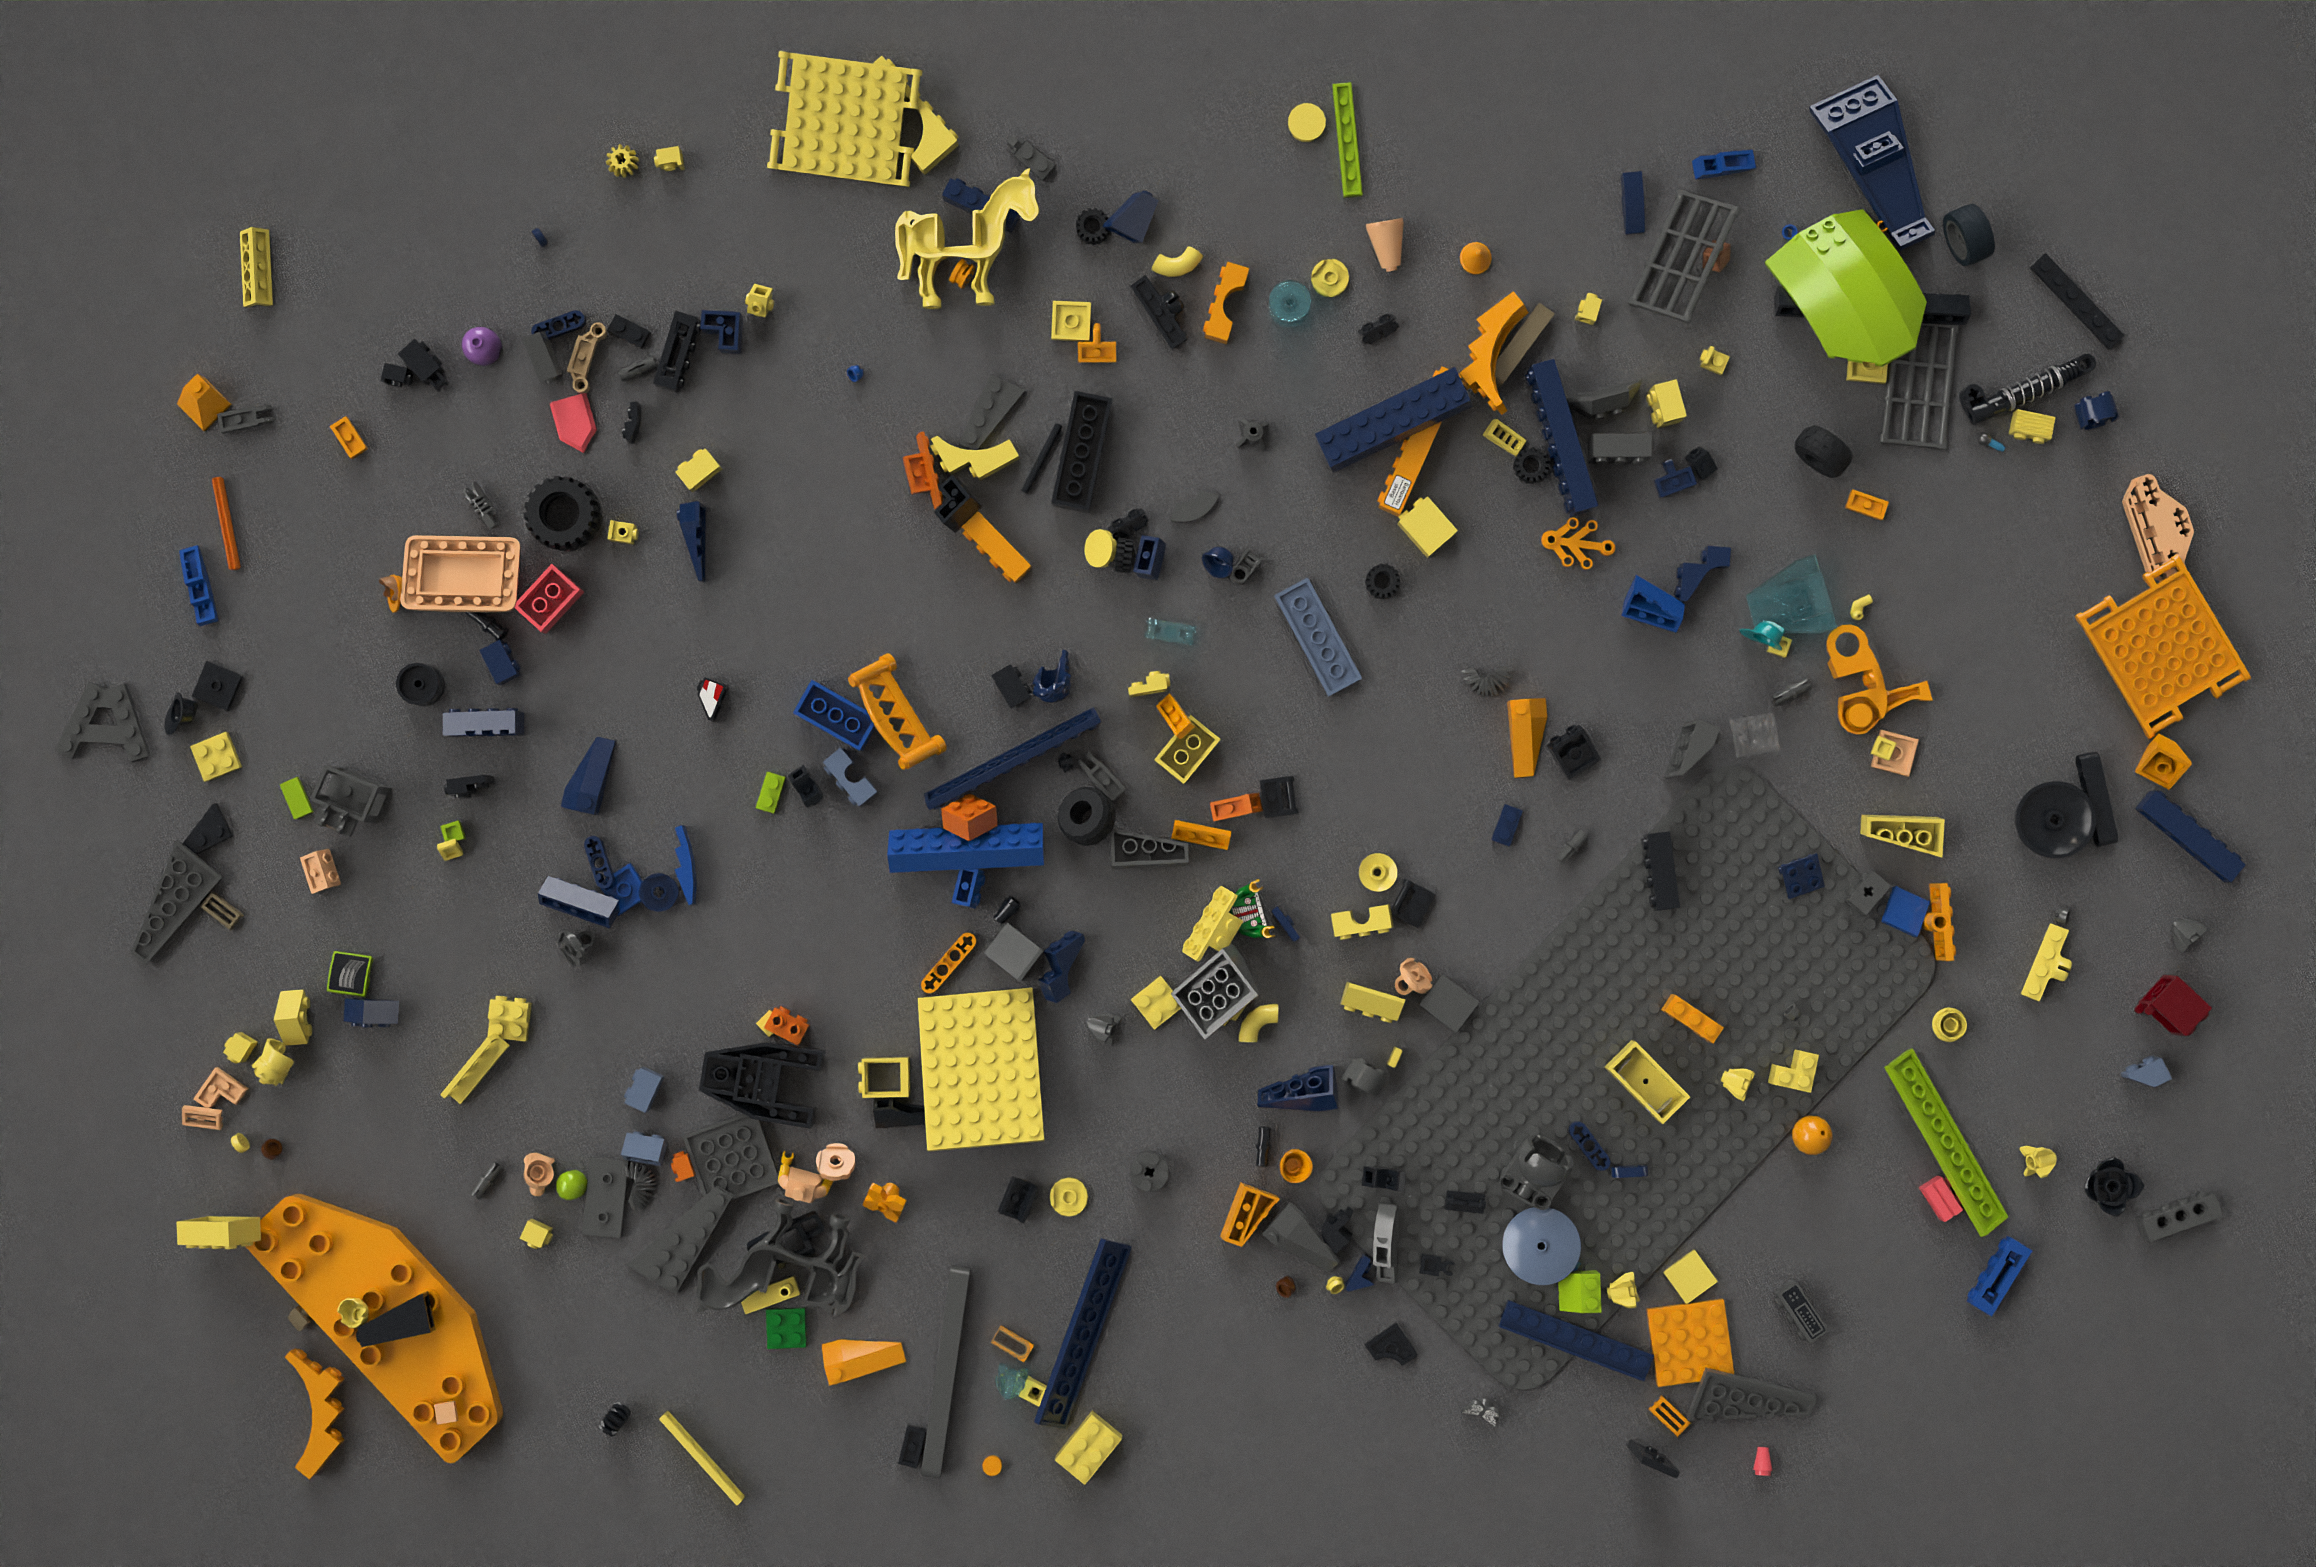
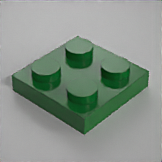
[766,1307,807,1349]

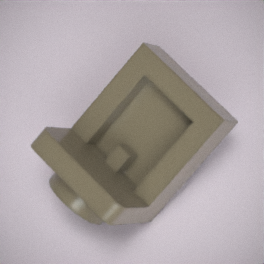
[287,1306,313,1331]

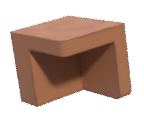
[1703,240,1731,272]

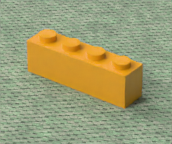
[962,511,1032,584]

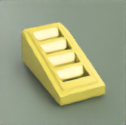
[1483,419,1527,457]

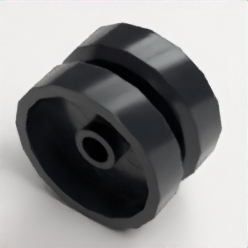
[396,662,445,707]

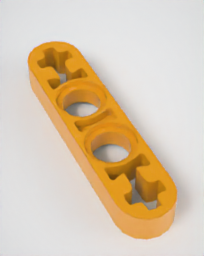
[921,932,977,993]

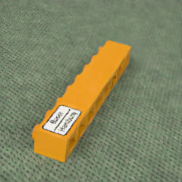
[1377,366,1462,517]

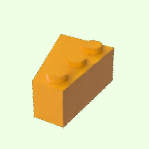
[1220,1182,1280,1247]

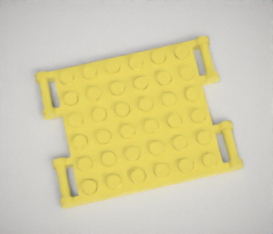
[767,51,923,187]

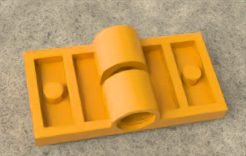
[1922,883,1956,961]

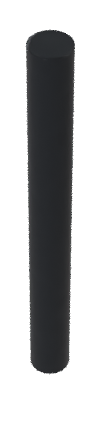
[1021,423,1062,494]

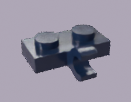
[1653,459,1697,498]

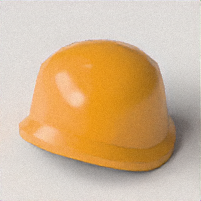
[1280,1149,1313,1183]

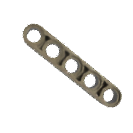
[1495,302,1555,388]

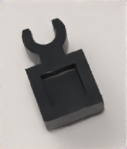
[1419,1253,1455,1276]

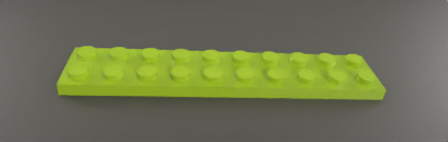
[1884,1048,2008,1237]

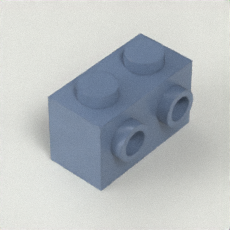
[624,1067,665,1113]
[621,1131,668,1166]

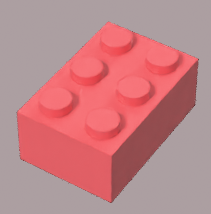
[514,564,584,634]

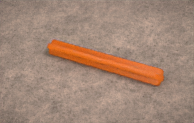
[212,477,241,570]

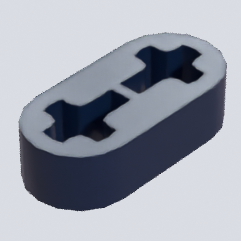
[1611,1165,1648,1178]

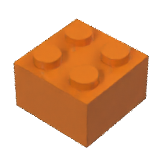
[941,794,998,841]

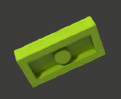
[756,772,786,814]

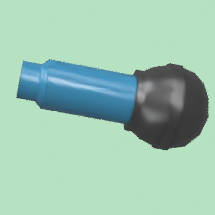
[1977,432,2005,452]

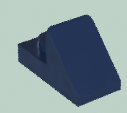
[1344,1254,1375,1292]

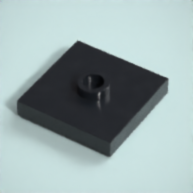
[192,661,243,711]

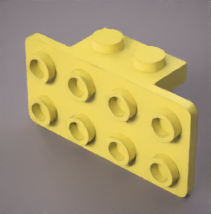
[1182,886,1243,962]

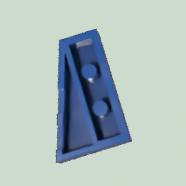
[1621,575,1685,632]

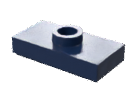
[1271,906,1300,941]

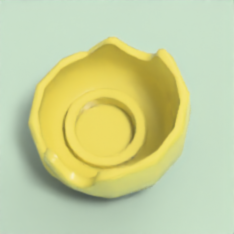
[337,1298,369,1328]

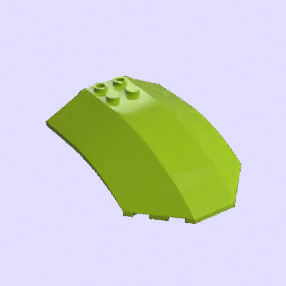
[1765,209,1927,367]

